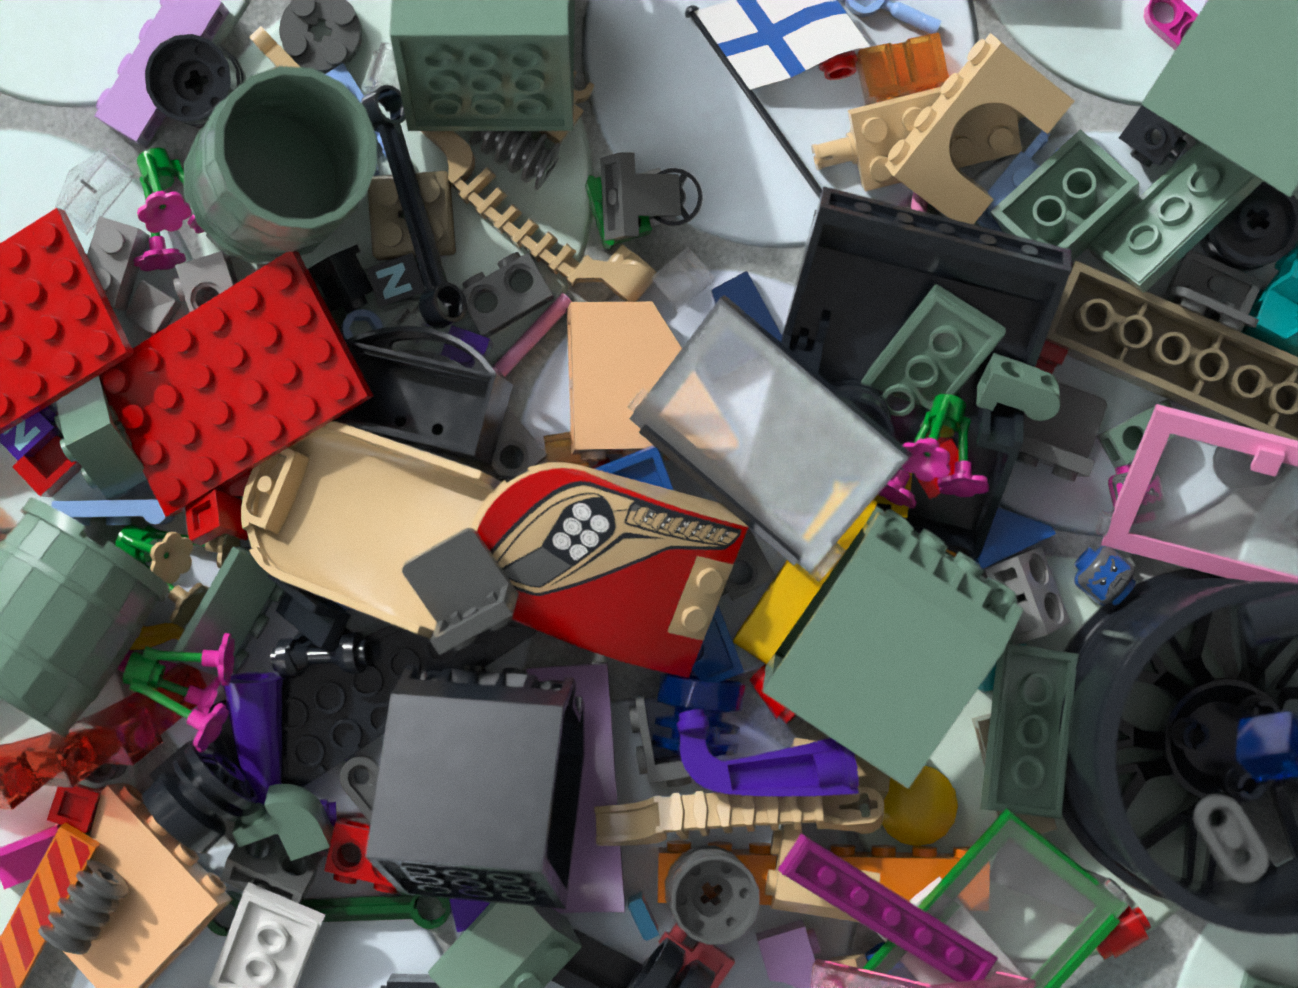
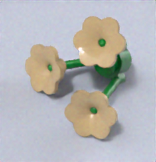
[115,524,241,627]

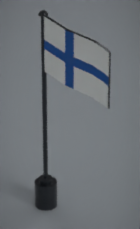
[685,0,871,200]

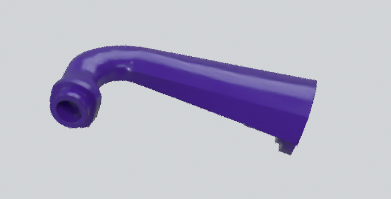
[224,672,337,827]
[677,709,859,796]

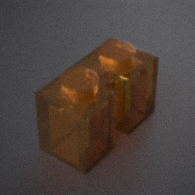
[856,32,949,106]

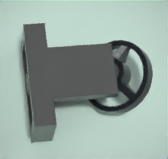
[600,152,703,241]

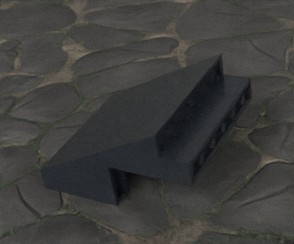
[743,186,1071,558]

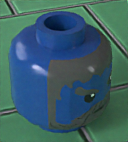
[1074,546,1136,606]

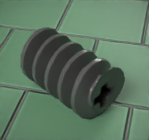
[469,131,561,190]
[38,860,129,954]

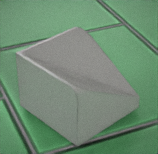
[125,280,182,335]

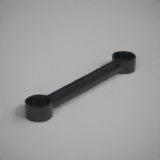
[361,85,467,329]

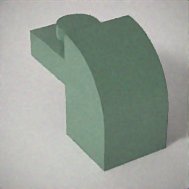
[232,784,333,861]

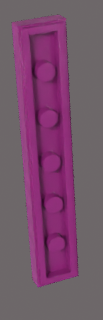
[777,833,998,988]

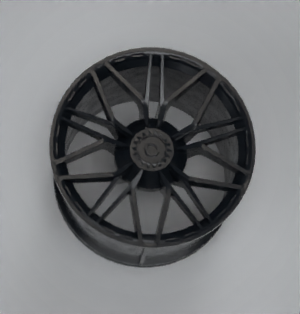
[1059,569,1298,935]

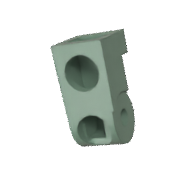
[977,353,1060,421]
[1096,399,1175,468]

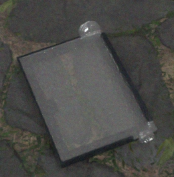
[627,295,912,582]

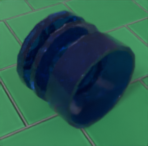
[652,673,745,757]

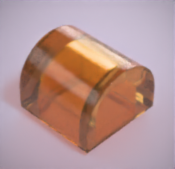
[543,432,590,468]

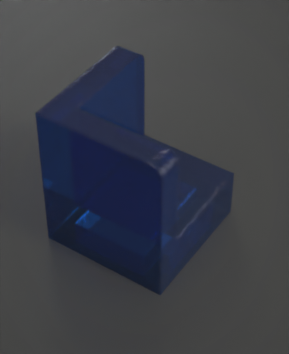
[1236,711,1298,781]

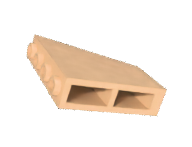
[567,301,739,462]
[63,782,233,988]

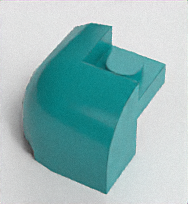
[1239,246,1298,357]

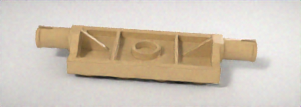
[811,87,1025,191]

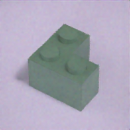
[54,376,147,500]

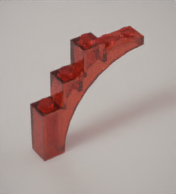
[0,662,207,810]

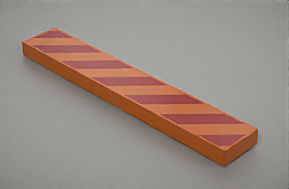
[0,822,101,988]

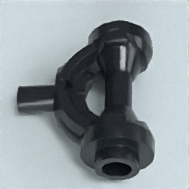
[271,627,373,679]

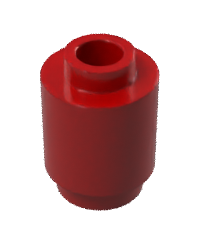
[1096,903,1152,960]

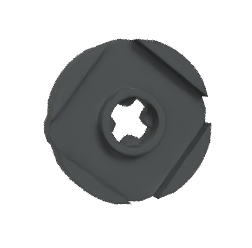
[279,0,362,74]

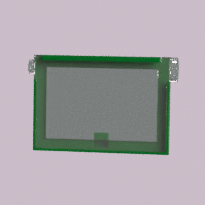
[849,808,1129,988]

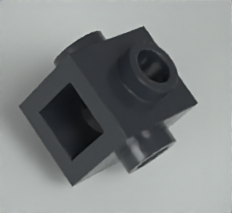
[1119,105,1188,168]

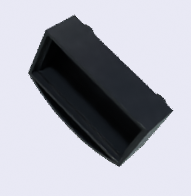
[333,326,513,464]

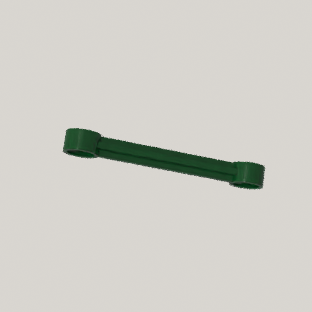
[207,891,452,936]

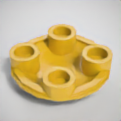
[882,766,958,846]

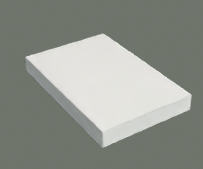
[209,882,325,988]

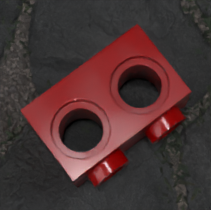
[324,818,397,894]

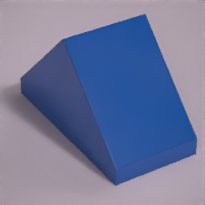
[973,507,1056,569]

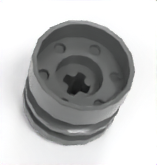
[665,845,759,945]

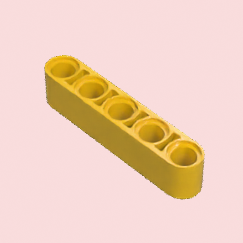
[732,481,878,664]

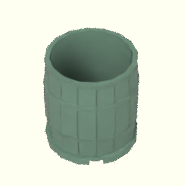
[184,66,377,264]
[0,497,170,738]

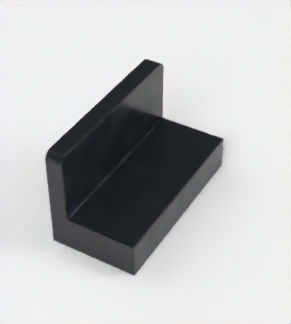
[268,574,351,652]
[551,929,642,988]

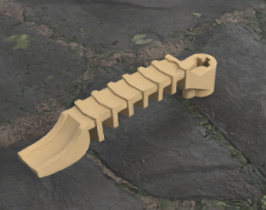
[421,131,659,302]
[594,787,884,846]

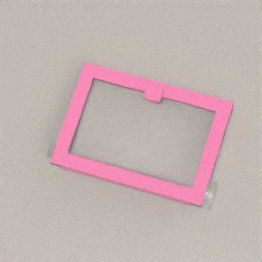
[1096,404,1298,583]

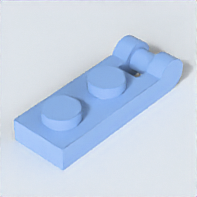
[52,499,175,526]

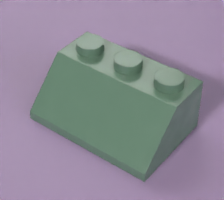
[990,129,1139,263]
[173,547,285,677]
[428,903,582,988]

